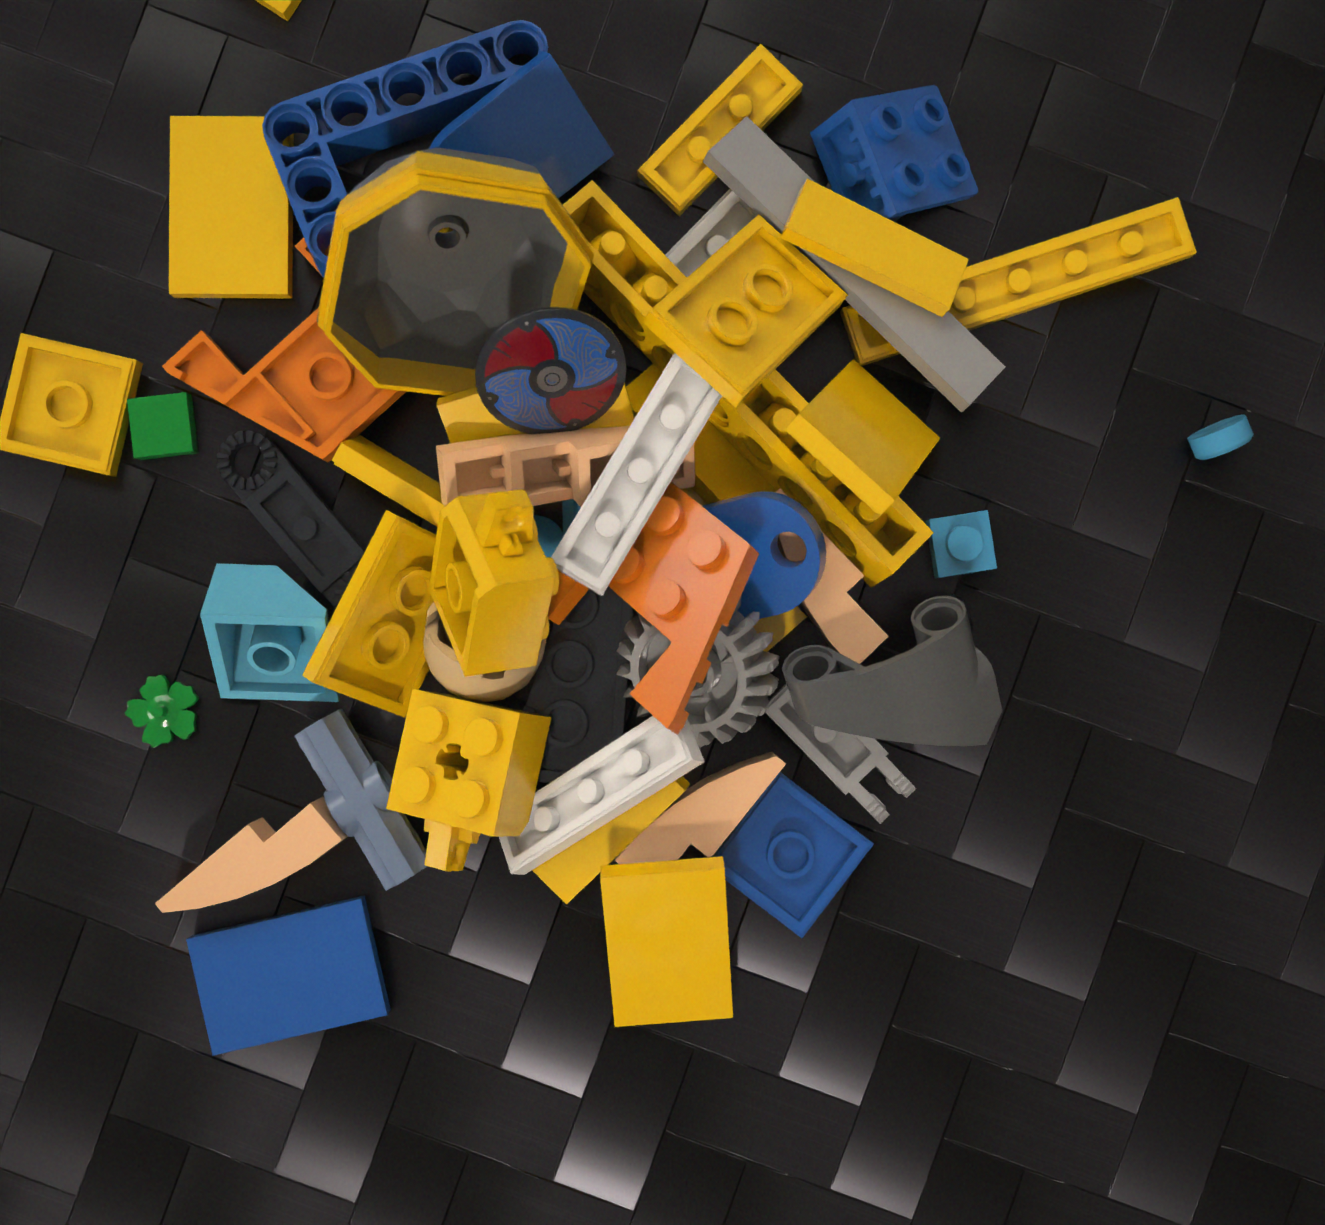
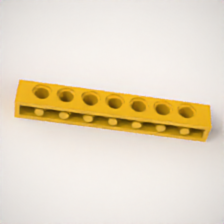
[563,180,934,588]

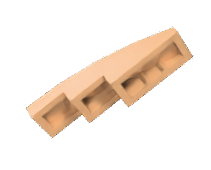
[436,426,695,507]

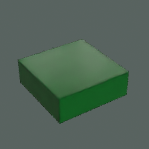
[127,392,199,460]

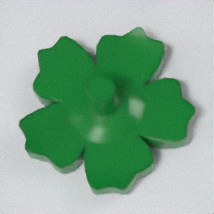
[125,674,199,748]

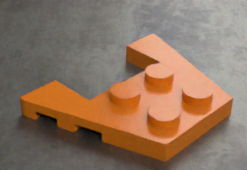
[162,238,407,463]
[548,482,760,734]

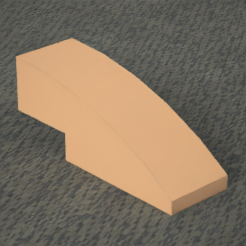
[775,488,889,664]
[615,752,786,864]
[155,797,347,913]

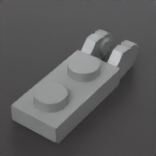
[765,683,916,824]

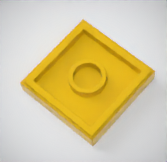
[0,333,143,477]

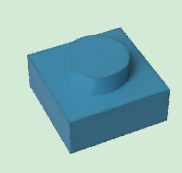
[925,510,997,579]

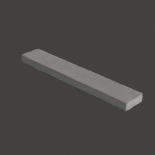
[703,116,1005,412]

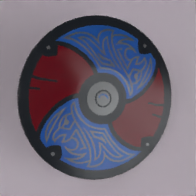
[475,307,626,434]

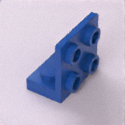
[810,85,978,222]

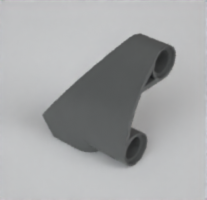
[782,596,1002,746]

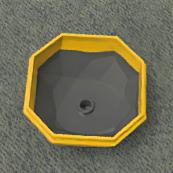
[317,148,595,396]

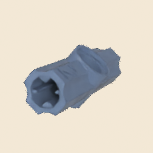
[295,709,427,891]

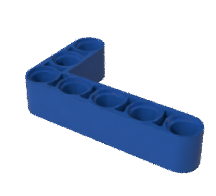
[262,20,548,278]

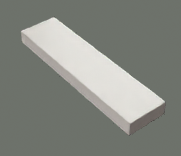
[551,352,722,596]
[499,716,705,875]

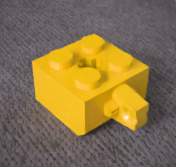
[429,490,559,677]
[386,689,551,872]

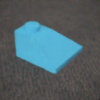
[200,563,341,702]

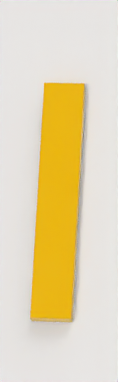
[840,197,1197,366]

